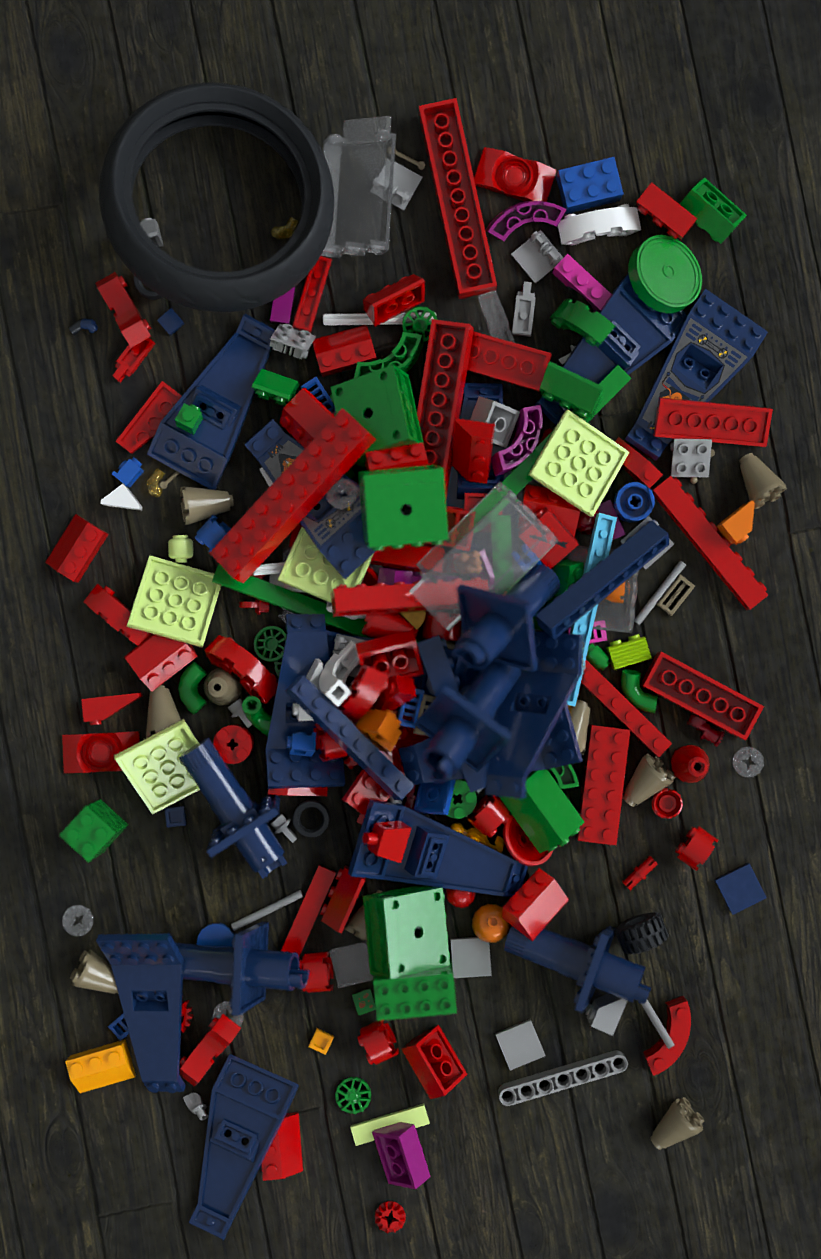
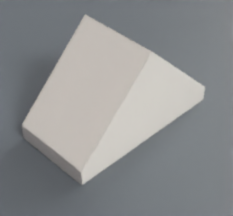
[101,484,143,511]

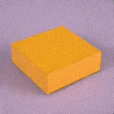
[308,1028,334,1055]

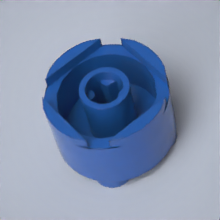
[613,482,655,523]
[195,515,231,553]

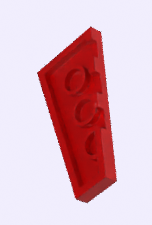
[116,381,182,454]

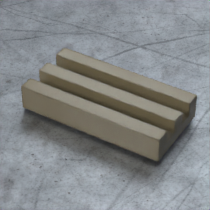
[656,574,695,616]

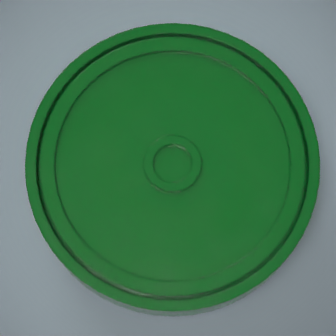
[628,235,702,313]

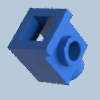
[112,457,144,488]
[286,732,316,757]

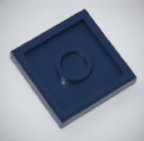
[714,863,767,915]

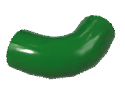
[178,661,207,715]
[621,670,658,714]
[242,696,271,737]

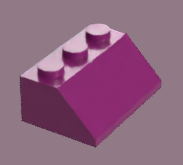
[372,1122,431,1189]

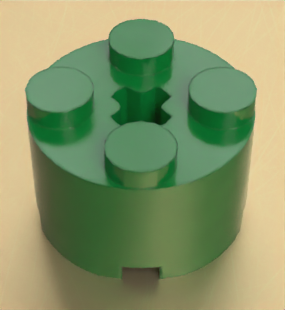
[447,779,477,819]

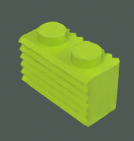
[606,634,652,670]

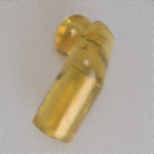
[271,217,298,239]

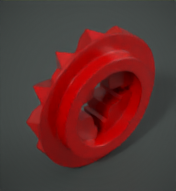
[375,1201,406,1233]

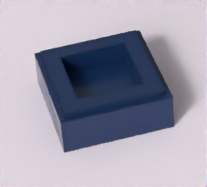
[157,308,185,336]
[165,806,187,828]

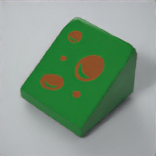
[352,988,376,1016]

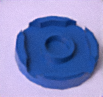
[197,923,235,947]

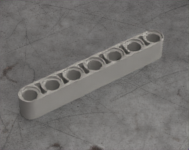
[498,1050,628,1106]

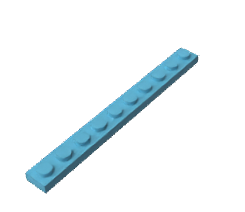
[567,513,617,706]

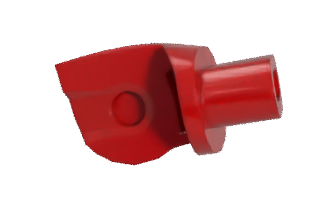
[239,599,269,615]

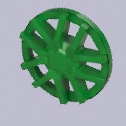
[402,306,438,341]
[254,626,287,662]
[335,1077,371,1114]

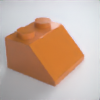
[716,500,755,545]

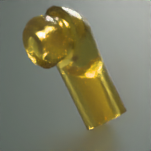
[147,468,165,497]

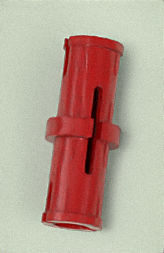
[622,856,658,891]

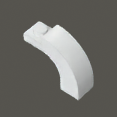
[319,641,359,706]

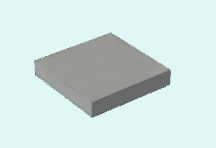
[451,937,492,978]
[495,1019,545,1070]

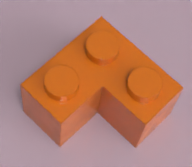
[355,709,402,752]

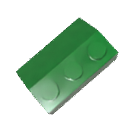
[680,177,747,244]
[540,362,603,419]

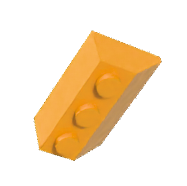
[65,1039,136,1093]

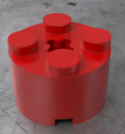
[422,611,462,641]
[313,723,348,762]
[213,724,254,764]
[466,795,511,838]
[675,826,718,871]
[299,951,334,993]
[357,1020,399,1065]

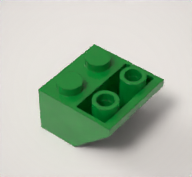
[252,369,300,407]

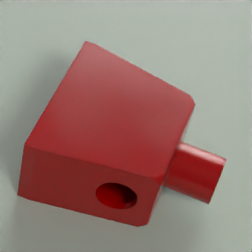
[362,821,411,863]

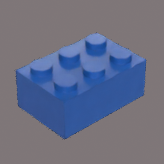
[556,157,623,214]

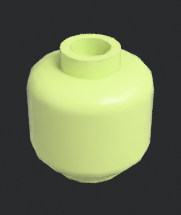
[168,535,193,563]

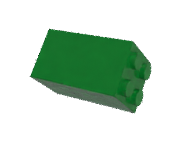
[499,769,584,853]
[59,799,128,862]

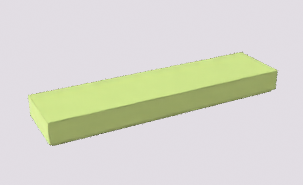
[350,1104,430,1146]

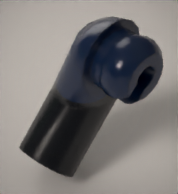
[68,318,98,335]

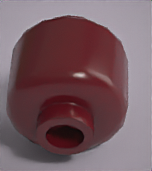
[576,510,599,535]

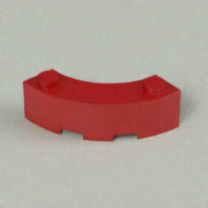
[96,272,151,347]
[83,584,152,646]
[204,635,278,704]
[332,664,389,723]
[643,996,691,1076]
[179,1014,241,1086]

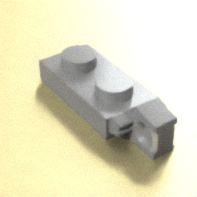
[512,282,536,337]

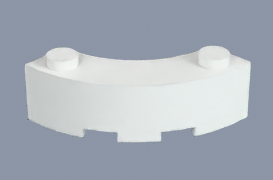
[558,204,641,245]

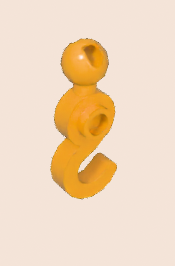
[450,823,505,853]

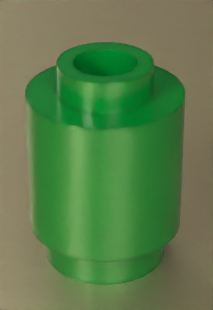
[586,643,610,671]

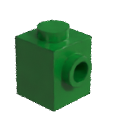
[175,403,203,435]

